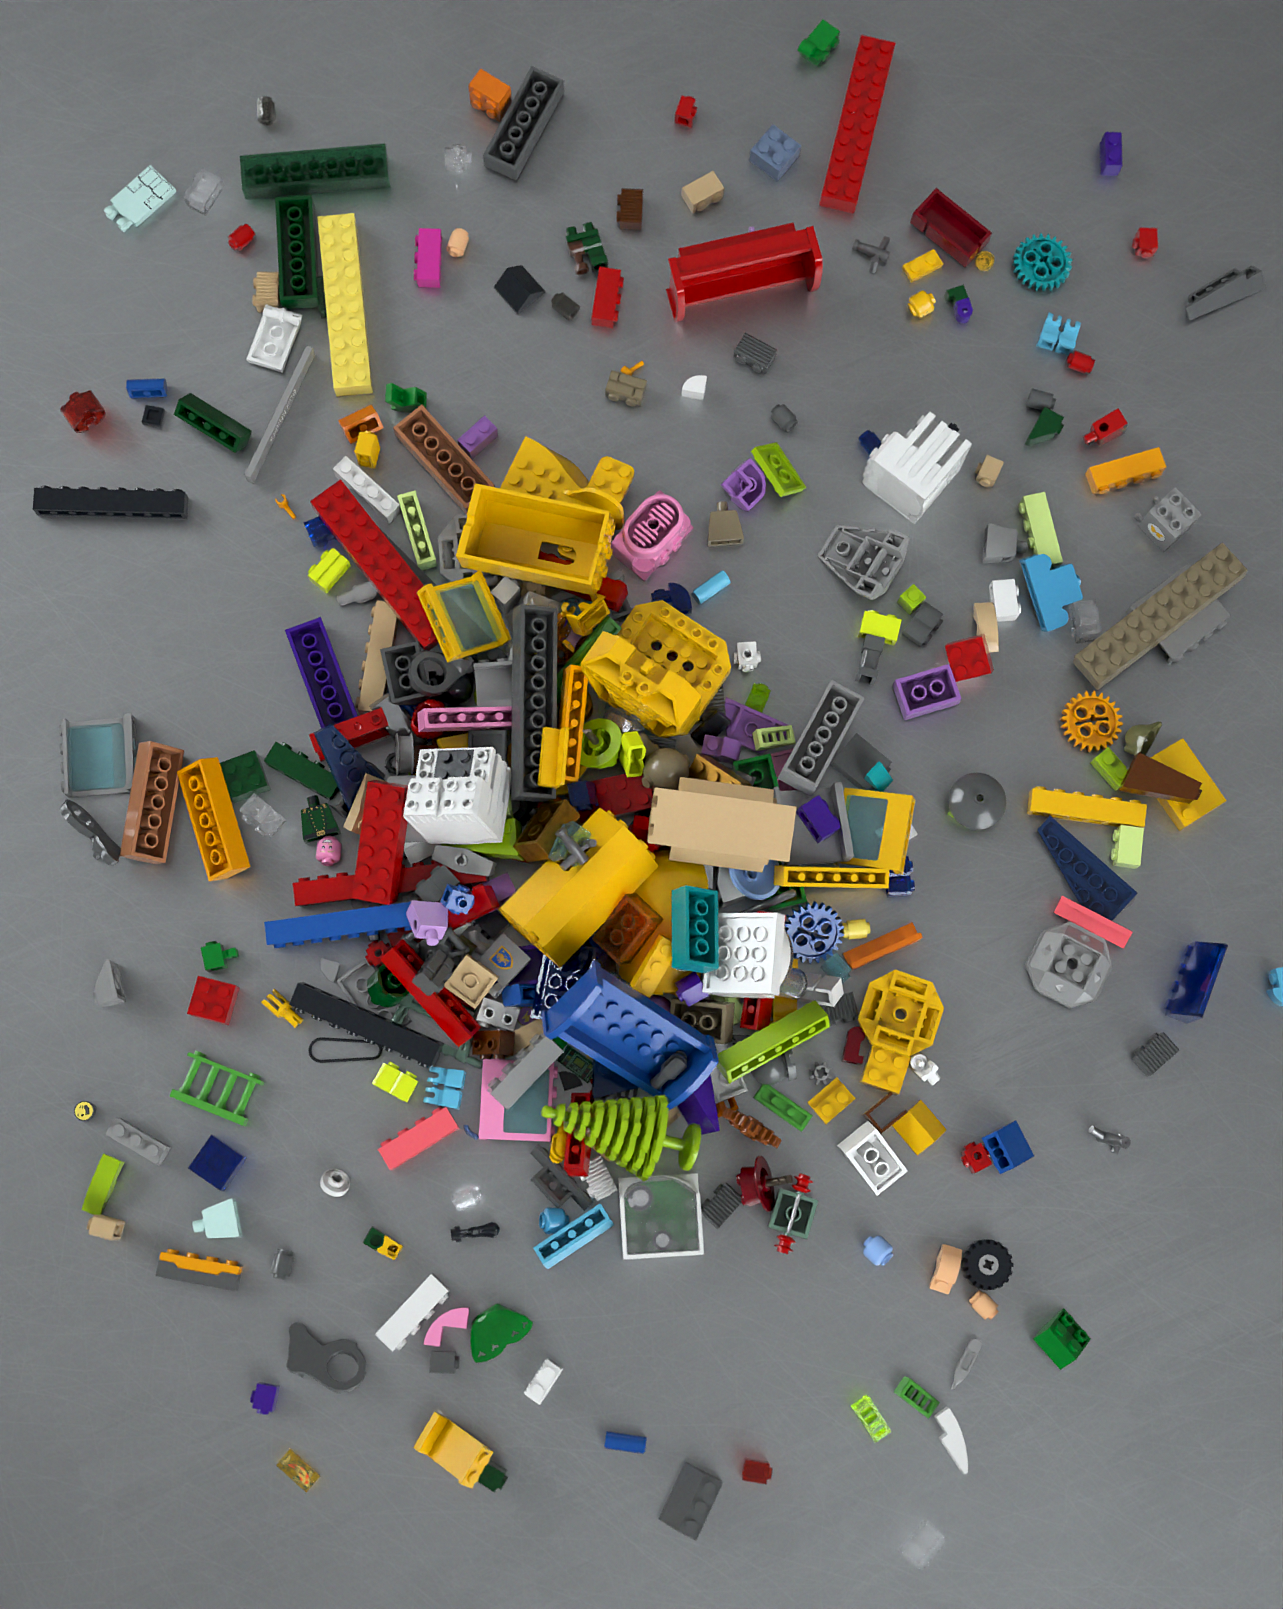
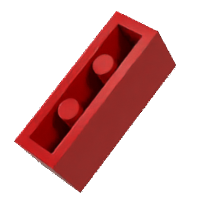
[591,267,624,328]

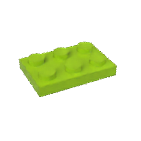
[751,442,806,497]

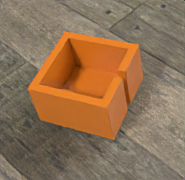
[468,68,512,121]

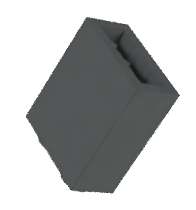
[831,733,892,791]

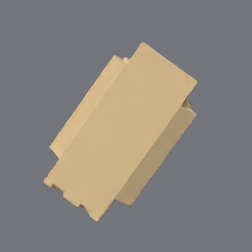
[647,777,797,873]

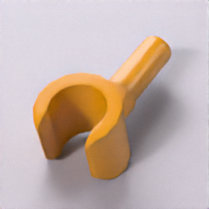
[620,361,644,376]
[275,494,296,520]

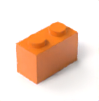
[338,405,384,444]

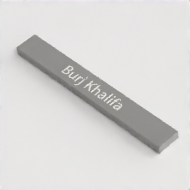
[244,346,315,484]

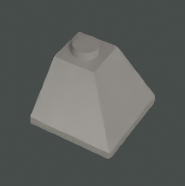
[93,960,126,1008]

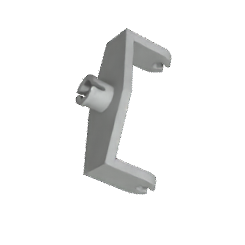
[431,845,497,876]

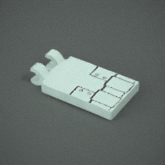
[104,165,176,232]

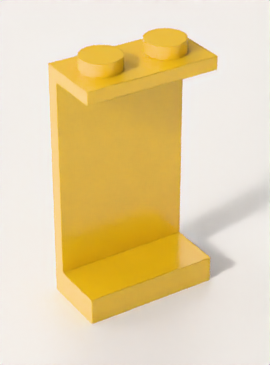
[413,1411,493,1489]

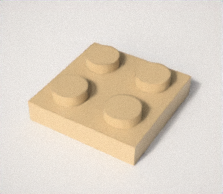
[444,953,499,1009]

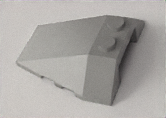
[817,525,910,600]

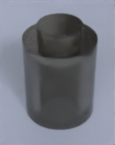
[551,292,580,321]

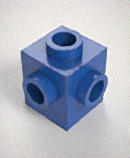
[440,884,474,915]

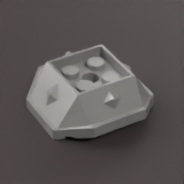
[438,514,505,590]
[1025,921,1113,1009]

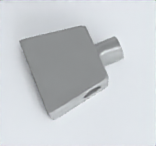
[983,523,1027,563]

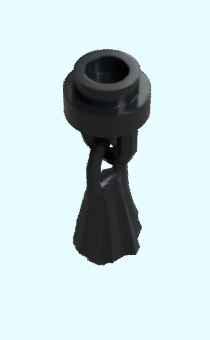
[451,1222,500,1243]

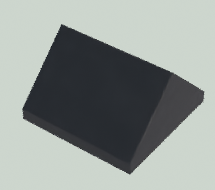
[494,265,545,314]

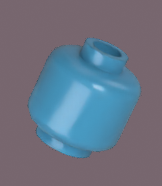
[539,1208,569,1234]

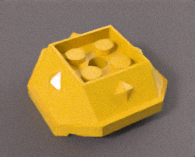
[857,969,944,1057]

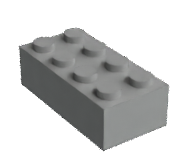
[487,1033,563,1110]

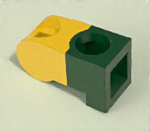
[363,1226,403,1260]

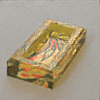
[276,1449,321,1493]

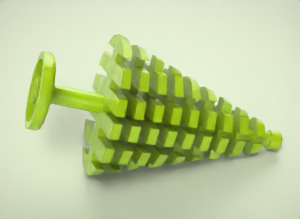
[541,1095,701,1181]

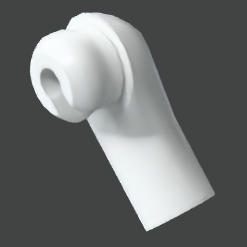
[468,930,491,955]

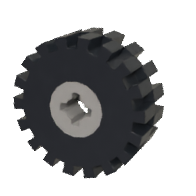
[961,1239,1014,1290]

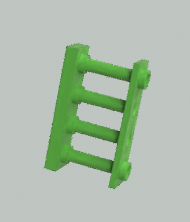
[170,1050,264,1126]

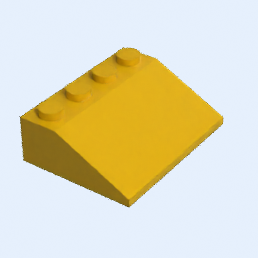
[1151,738,1227,831]

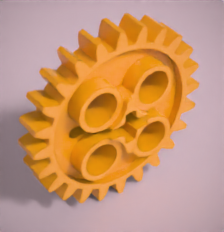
[1060,691,1123,753]

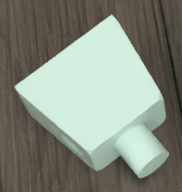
[193,1198,242,1238]

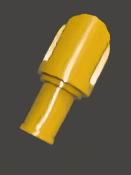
[261,988,303,1028]
[549,1121,567,1163]

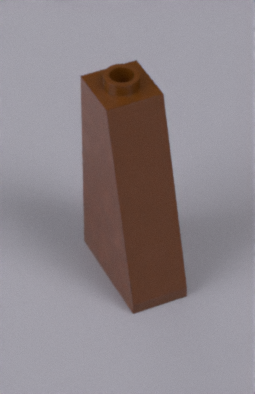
[1119,752,1202,804]

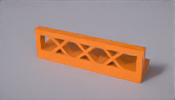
[842,922,923,972]

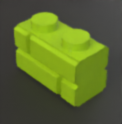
[1090,747,1127,791]

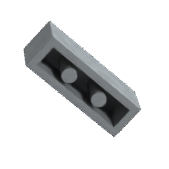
[105,1117,171,1165]

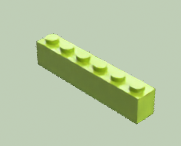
[717,1000,830,1084]

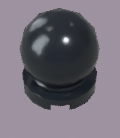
[428,671,474,706]

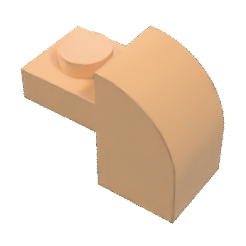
[930,1244,962,1295]

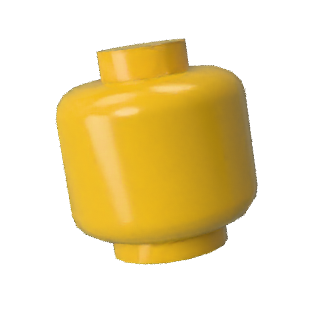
[907,290,936,318]

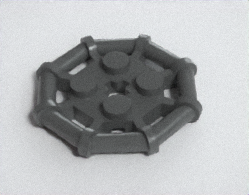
[401,926,470,984]

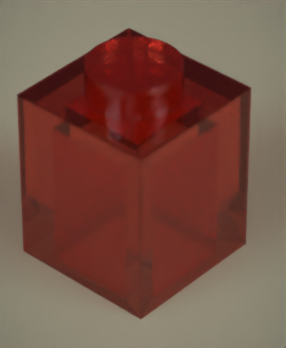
[741,1457,773,1485]

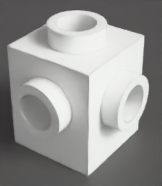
[733,641,761,672]

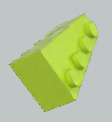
[441,818,524,861]

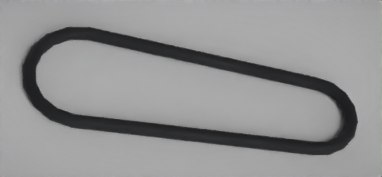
[308,1037,382,1063]

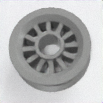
[395,733,414,776]

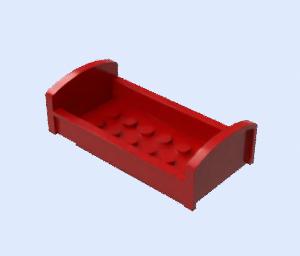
[666,222,823,322]

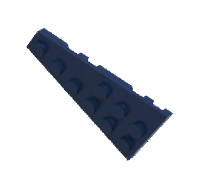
[1037,816,1138,921]

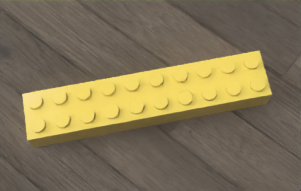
[317,213,373,397]

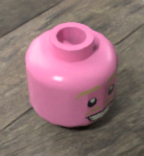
[316,836,342,866]

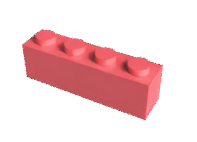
[378,1106,459,1170]

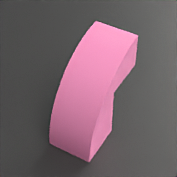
[424,1307,470,1347]

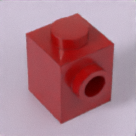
[1133,228,1158,258]

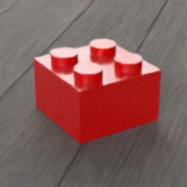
[945,634,994,682]
[187,976,240,1026]

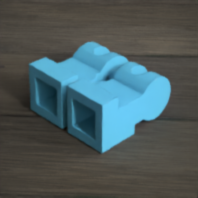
[1036,312,1081,356]
[423,1067,467,1110]

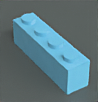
[533,1203,614,1269]

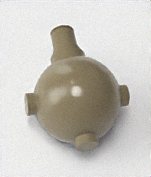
[640,733,690,791]

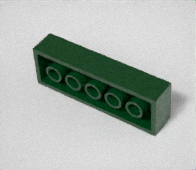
[275,195,320,309]

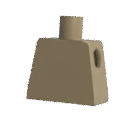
[707,501,744,547]

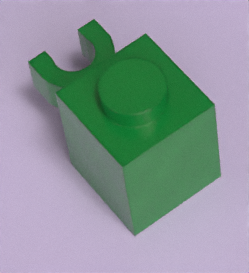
[201,941,239,972]

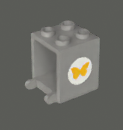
[1135,488,1202,552]

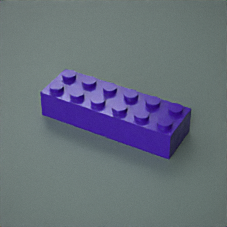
[285,617,358,729]

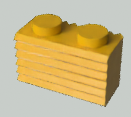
[354,431,381,469]

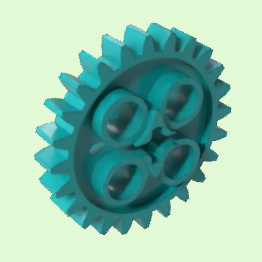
[1012,233,1072,292]

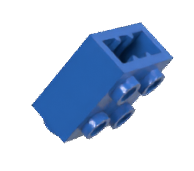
[982,1121,1034,1174]

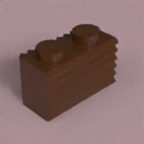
[616,188,643,230]

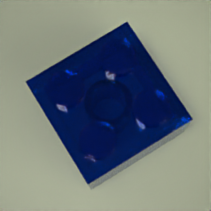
[188,1135,247,1191]

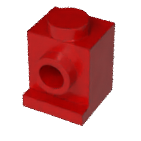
[675,95,697,128]

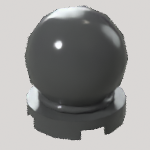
[751,1049,797,1085]

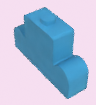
[1019,554,1083,632]

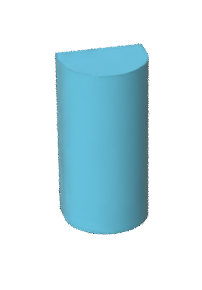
[691,570,731,605]

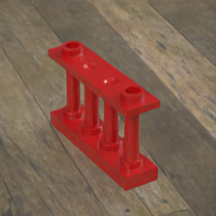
[309,707,390,762]

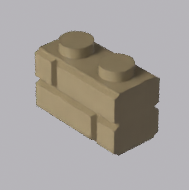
[605,370,647,407]

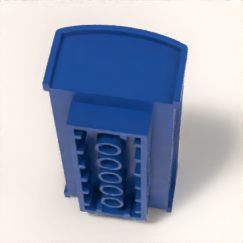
[541,960,719,1111]

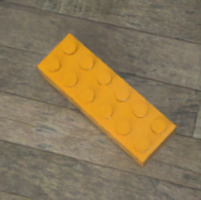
[177,757,250,881]

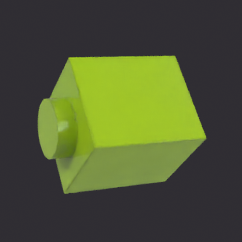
[897,584,926,615]

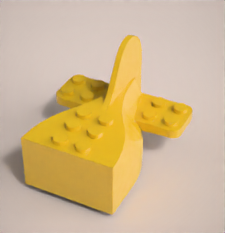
[500,436,635,562]

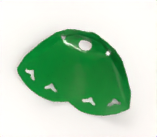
[470,1303,533,1363]

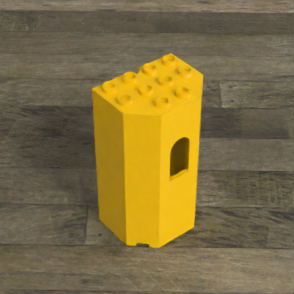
[456,483,615,596]
[498,808,659,967]

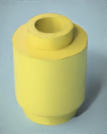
[842,919,871,940]

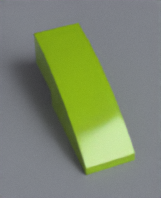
[81,1153,124,1215]

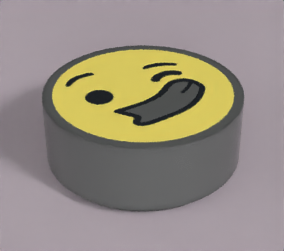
[74,1101,95,1121]

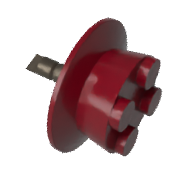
[736,1156,793,1212]

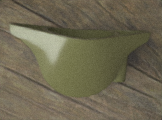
[1124,721,1162,756]

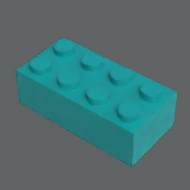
[672,885,719,973]

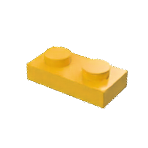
[902,249,943,283]

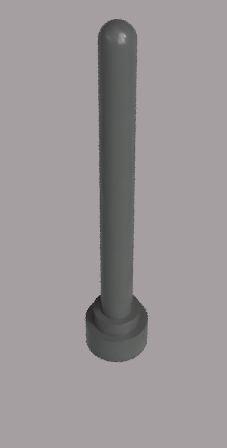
[738,889,796,913]

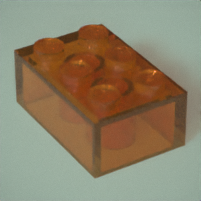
[592,893,663,965]

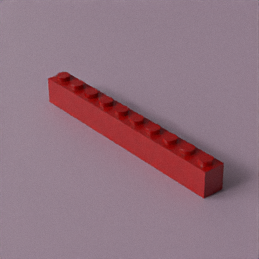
[293,854,489,906]

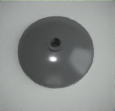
[948,773,1006,830]

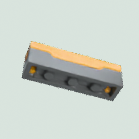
[155,1249,243,1291]

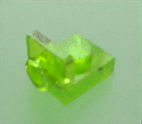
[745,683,771,713]

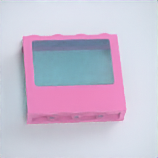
[479,1059,558,1142]

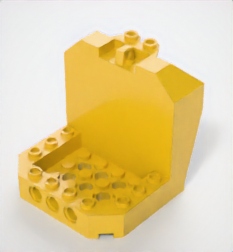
[581,600,731,738]

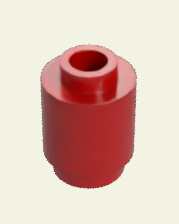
[228,224,255,251]
[1066,350,1095,374]

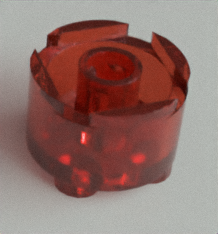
[60,390,106,433]

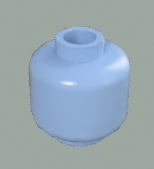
[863,1236,893,1266]

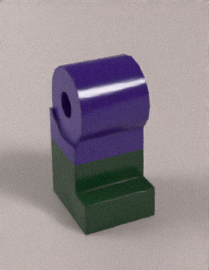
[944,285,973,323]

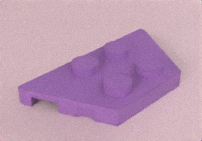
[725,697,789,755]

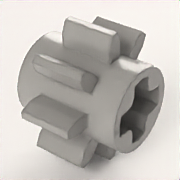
[809,1062,833,1085]

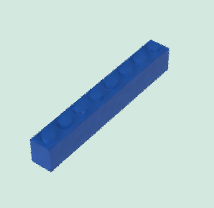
[264,902,412,949]

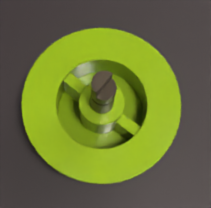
[580,718,622,769]

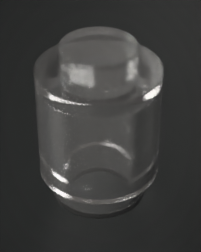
[452,1185,483,1211]

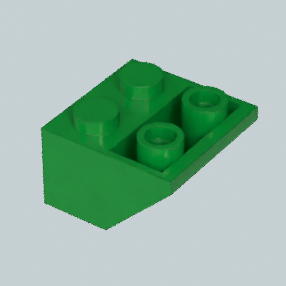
[1033,1308,1091,1370]

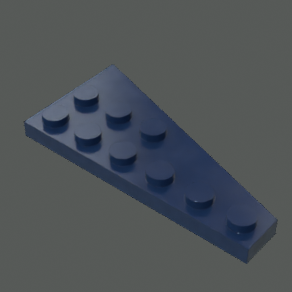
[314,724,385,811]

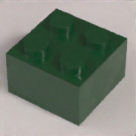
[220,750,271,803]

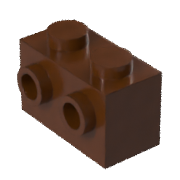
[472,1030,515,1060]

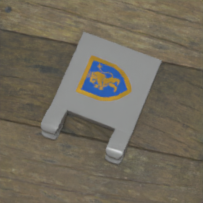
[477,933,532,998]

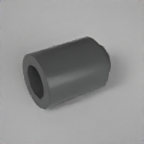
[1027,388,1056,411]

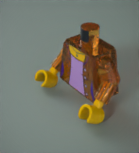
[557,602,589,663]

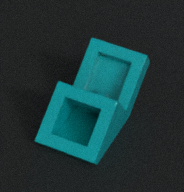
[864,761,893,792]

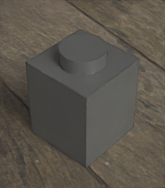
[429,1351,460,1373]

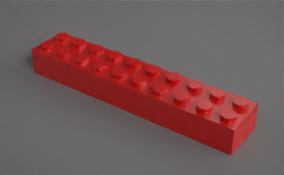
[819,35,895,214]
[310,479,456,651]

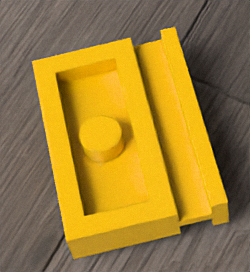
[807,1077,856,1125]

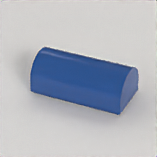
[126,378,167,398]
[604,1431,647,1454]

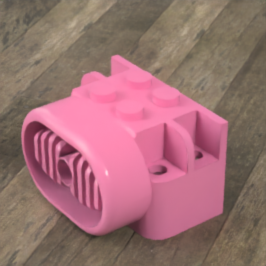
[611,490,694,582]

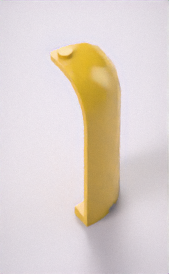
[618,850,708,996]

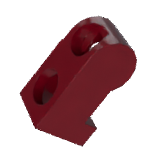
[841,1026,865,1065]

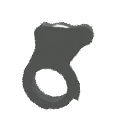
[408,627,479,697]
[60,799,121,866]
[286,1323,366,1393]

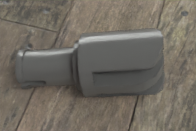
[650,1051,687,1090]

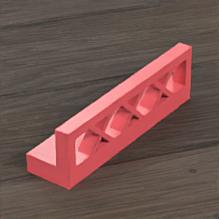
[1053,896,1133,949]

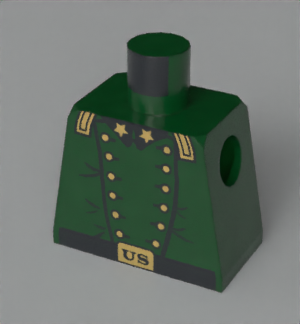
[301,795,341,844]

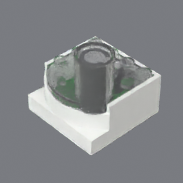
[703,913,808,999]
[618,1173,704,1260]

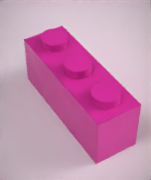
[414,228,442,288]

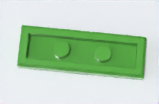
[753,1084,813,1132]

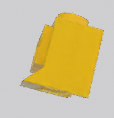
[565,593,610,636]

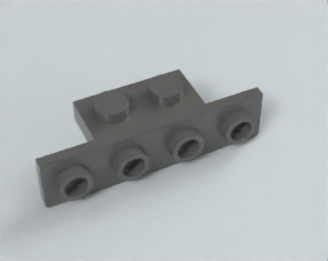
[531,1144,593,1211]

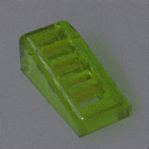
[851,1395,892,1443]

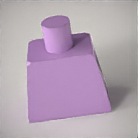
[406,900,448,946]

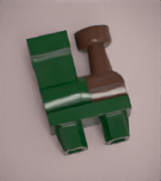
[566,222,608,275]

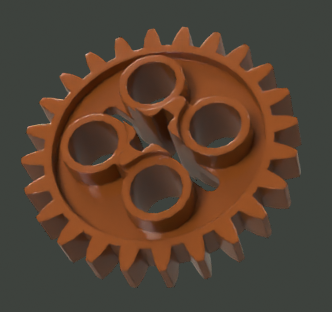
[722,1107,782,1149]

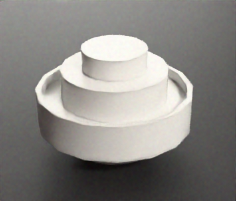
[320,1169,350,1197]

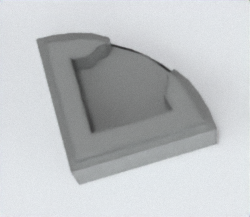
[320,958,341,983]

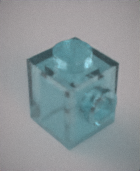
[821,952,852,984]

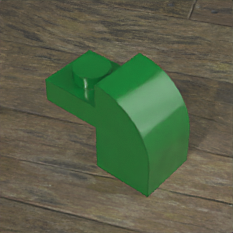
[385,383,427,413]

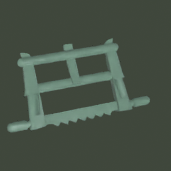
[391,990,483,1068]

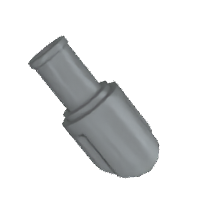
[336,581,379,606]

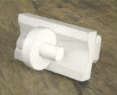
[909,1053,941,1085]

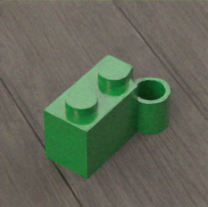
[797,19,840,66]

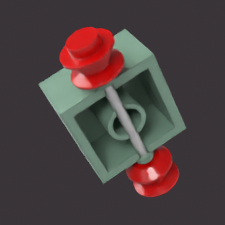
[767,1173,819,1254]

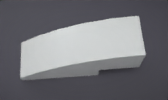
[933,1406,968,1474]

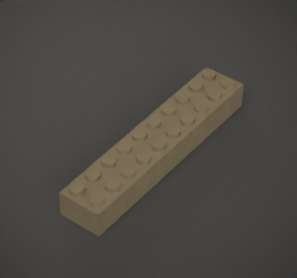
[1073,542,1248,691]

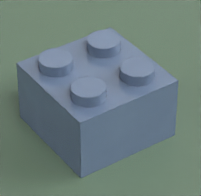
[749,125,801,181]

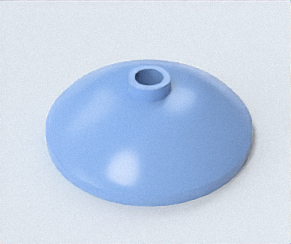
[729,860,779,900]

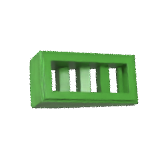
[894,1376,940,1419]

